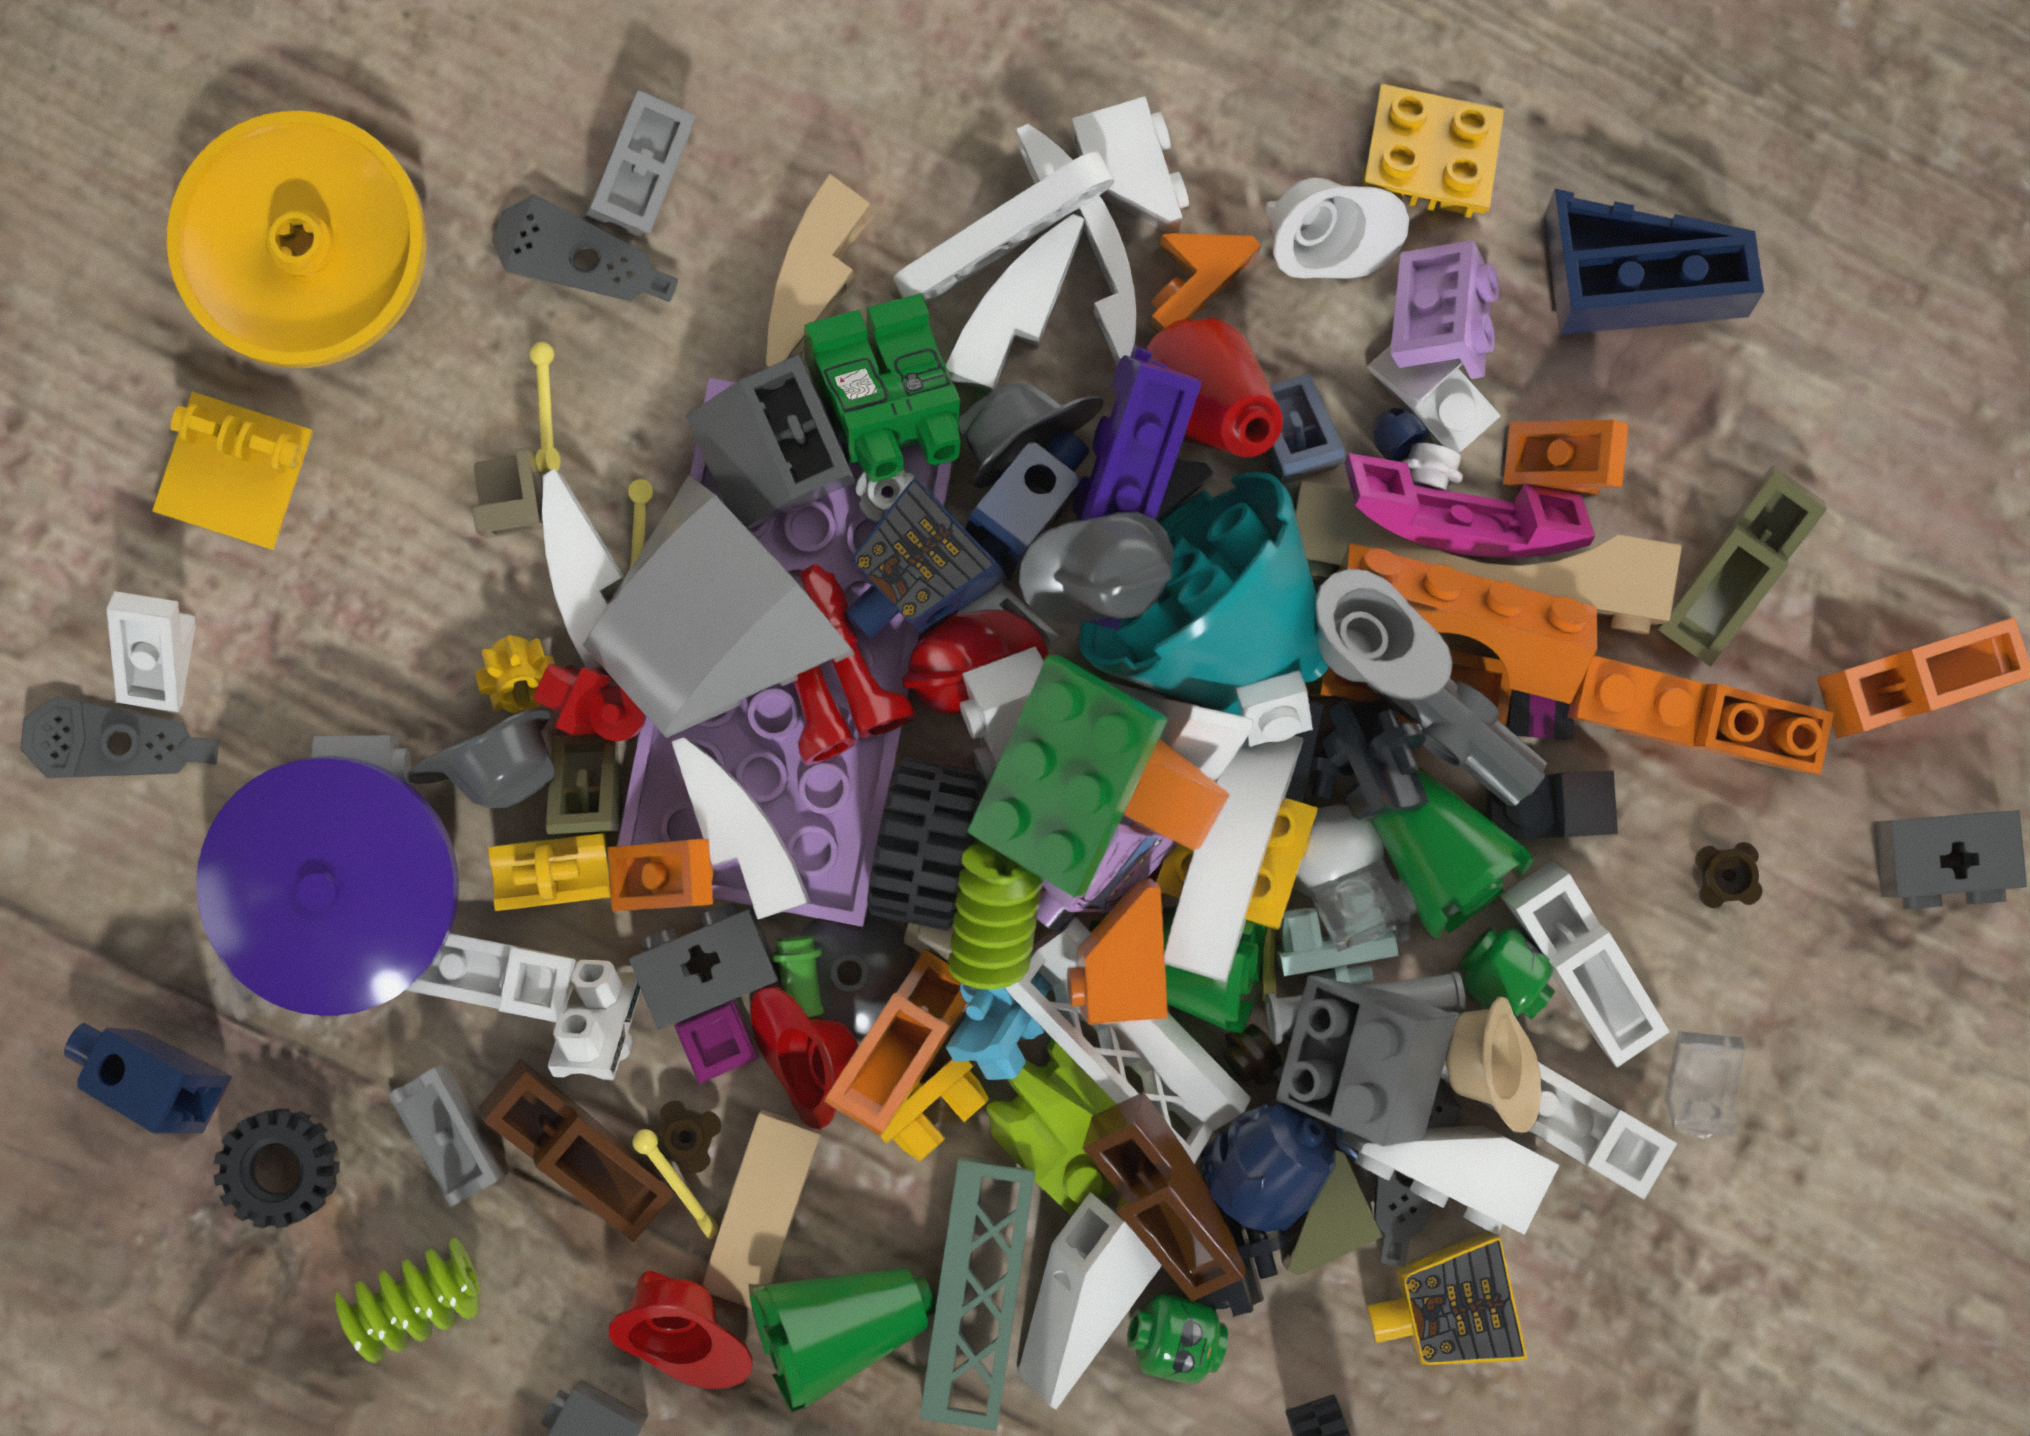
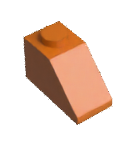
[1067,878,1168,1024]

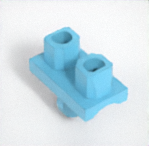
[946,971,1052,1080]

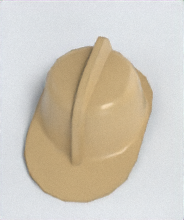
[1444,997,1542,1133]

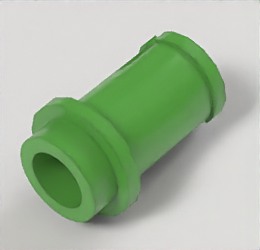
[771,935,824,1017]

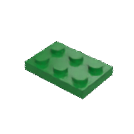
[967,655,1168,898]

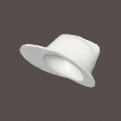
[1265,177,1409,279]

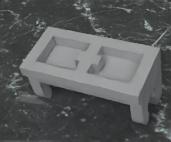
[585,90,697,236]
[388,1063,508,1207]

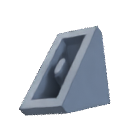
[1266,374,1345,484]

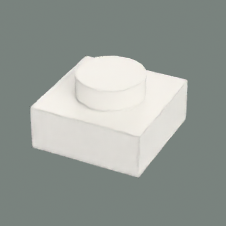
[1236,671,1313,747]

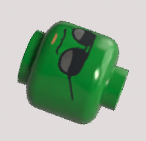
[1457,927,1555,1019]
[1127,1293,1228,1385]

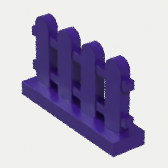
[1073,346,1202,630]

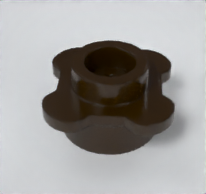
[1695,842,1763,909]
[657,1100,722,1173]

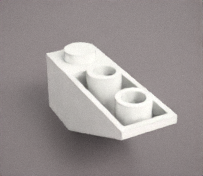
[1341,1126,1559,1235]
[1018,1192,1162,1409]

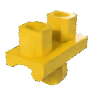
[488,833,611,911]
[880,1058,990,1162]

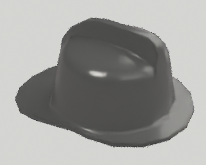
[958,383,1104,489]
[1019,512,1173,623]
[407,707,556,808]

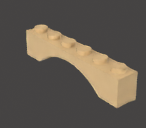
[1293,480,1682,634]

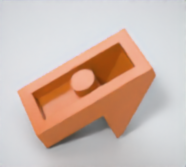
[1150,233,1261,334]
[1503,419,1629,495]
[608,839,713,911]

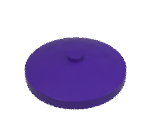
[196,756,459,1016]

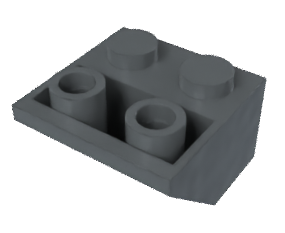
[686,354,855,530]
[1276,976,1457,1146]

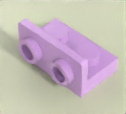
[1390,240,1499,379]

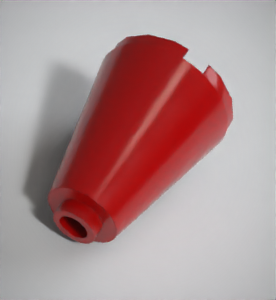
[1146,317,1283,457]

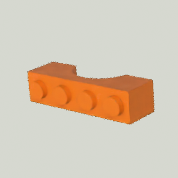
[1337,543,1597,704]

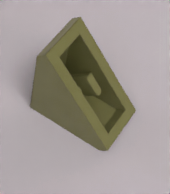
[546,734,623,835]
[1282,1146,1382,1275]

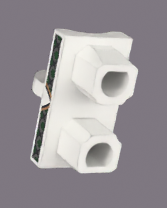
[548,960,641,1080]

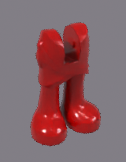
[793,563,915,765]

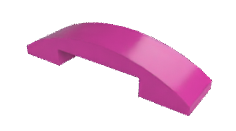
[1344,453,1595,558]

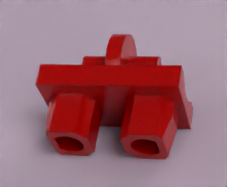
[533,664,647,742]

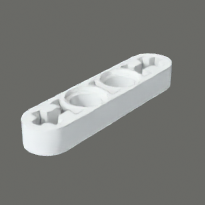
[893,151,1115,304]

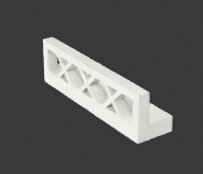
[1005,916,1251,1163]

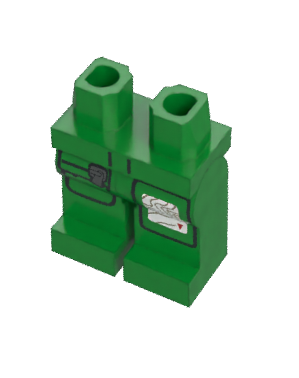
[804,293,960,483]

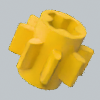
[474,635,555,714]

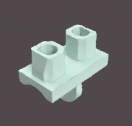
[1275,896,1399,985]

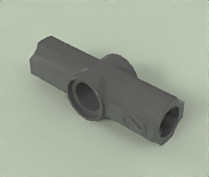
[1366,679,1547,806]

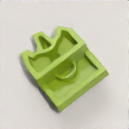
[986,1037,1117,1216]

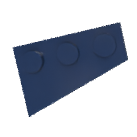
[1544,189,1764,335]

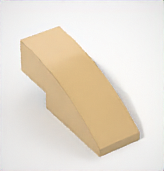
[766,174,873,368]
[702,1110,823,1308]

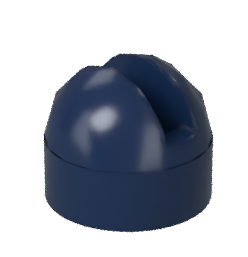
[1372,407,1428,461]

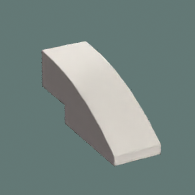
[946,214,1084,395]
[542,469,625,668]
[672,738,811,919]
[1500,860,1670,1067]

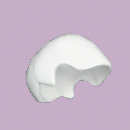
[1293,804,1385,903]

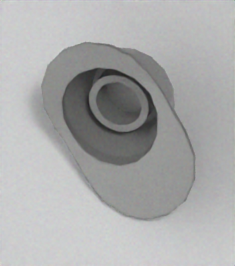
[1315,569,1453,699]

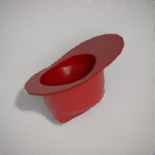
[902,609,1048,715]
[750,986,858,1130]
[608,1270,753,1389]

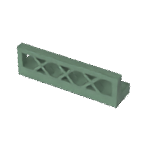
[919,1155,1036,1431]

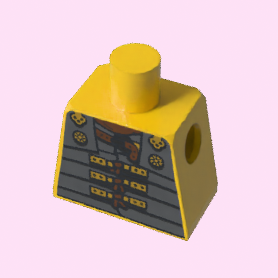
[1366,1231,1528,1365]

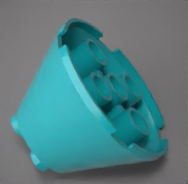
[1079,472,1329,716]

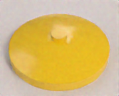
[167,111,427,368]

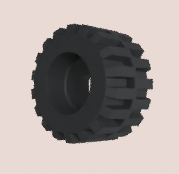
[867,756,984,931]

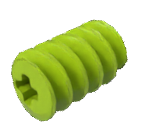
[947,841,1043,990]
[335,1237,481,1363]

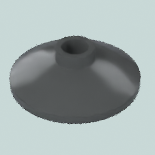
[799,910,914,1036]

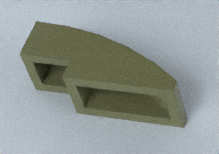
[1658,465,1827,667]

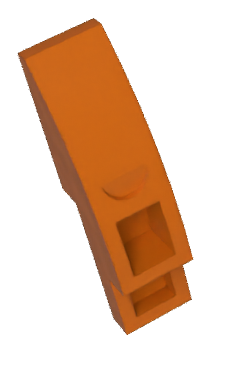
[1567,656,1834,775]

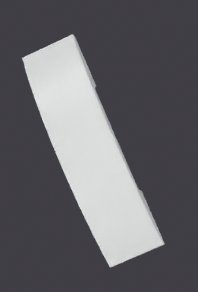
[1016,124,1136,365]
[1164,735,1303,982]
[405,932,576,1023]
[1440,1012,1677,1199]

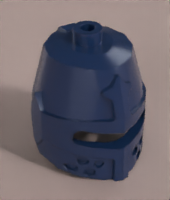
[1200,1103,1336,1232]

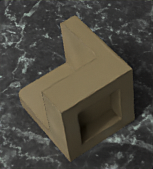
[472,447,543,538]

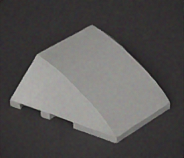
[583,475,855,738]

